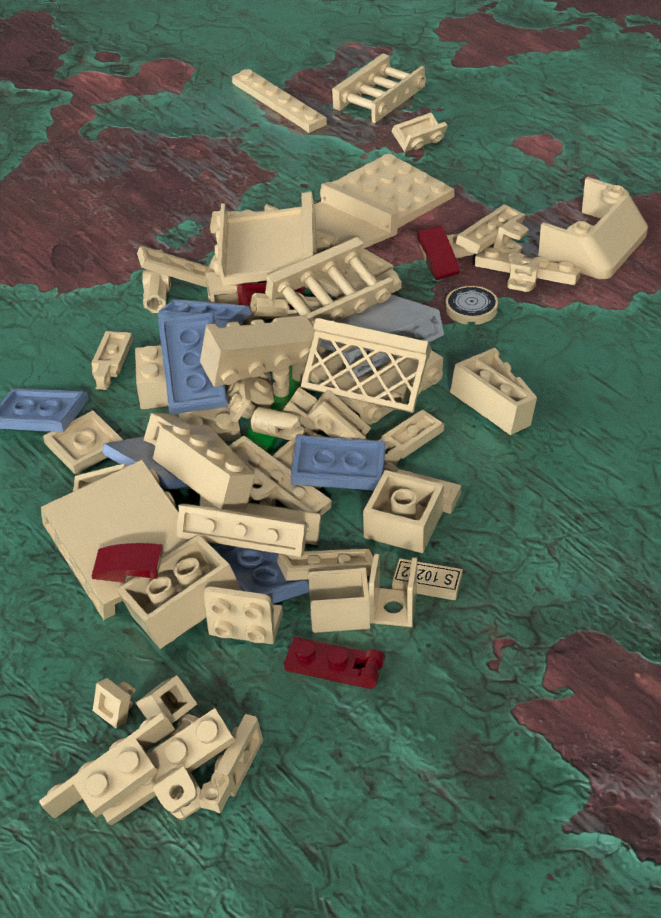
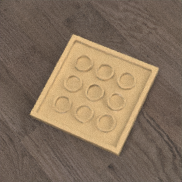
[320,153,455,229]

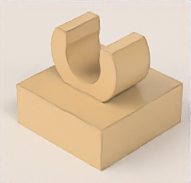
[92,678,136,729]

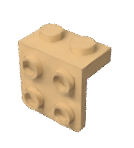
[203,586,283,645]

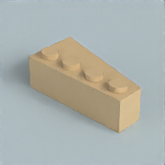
[200,315,321,388]
[153,422,255,510]

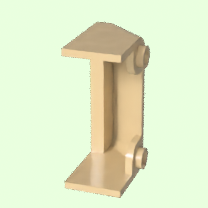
[538,177,648,279]

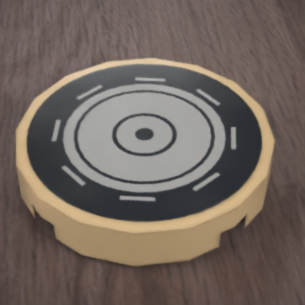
[445,286,498,325]

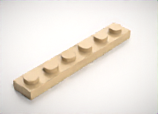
[232,69,327,133]

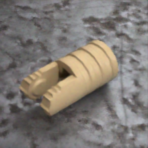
[251,407,306,441]

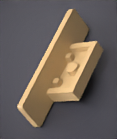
[227,372,274,423]
[39,712,176,818]

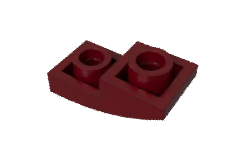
[417,225,460,280]
[91,543,163,583]

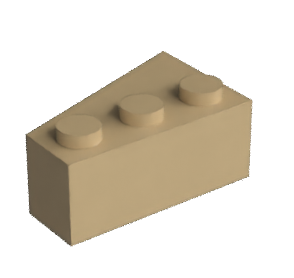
[450,348,537,435]

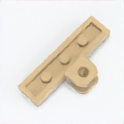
[456,204,528,254]
[475,248,582,292]
[229,436,332,515]
[102,708,236,825]

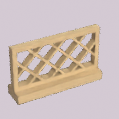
[301,318,432,413]

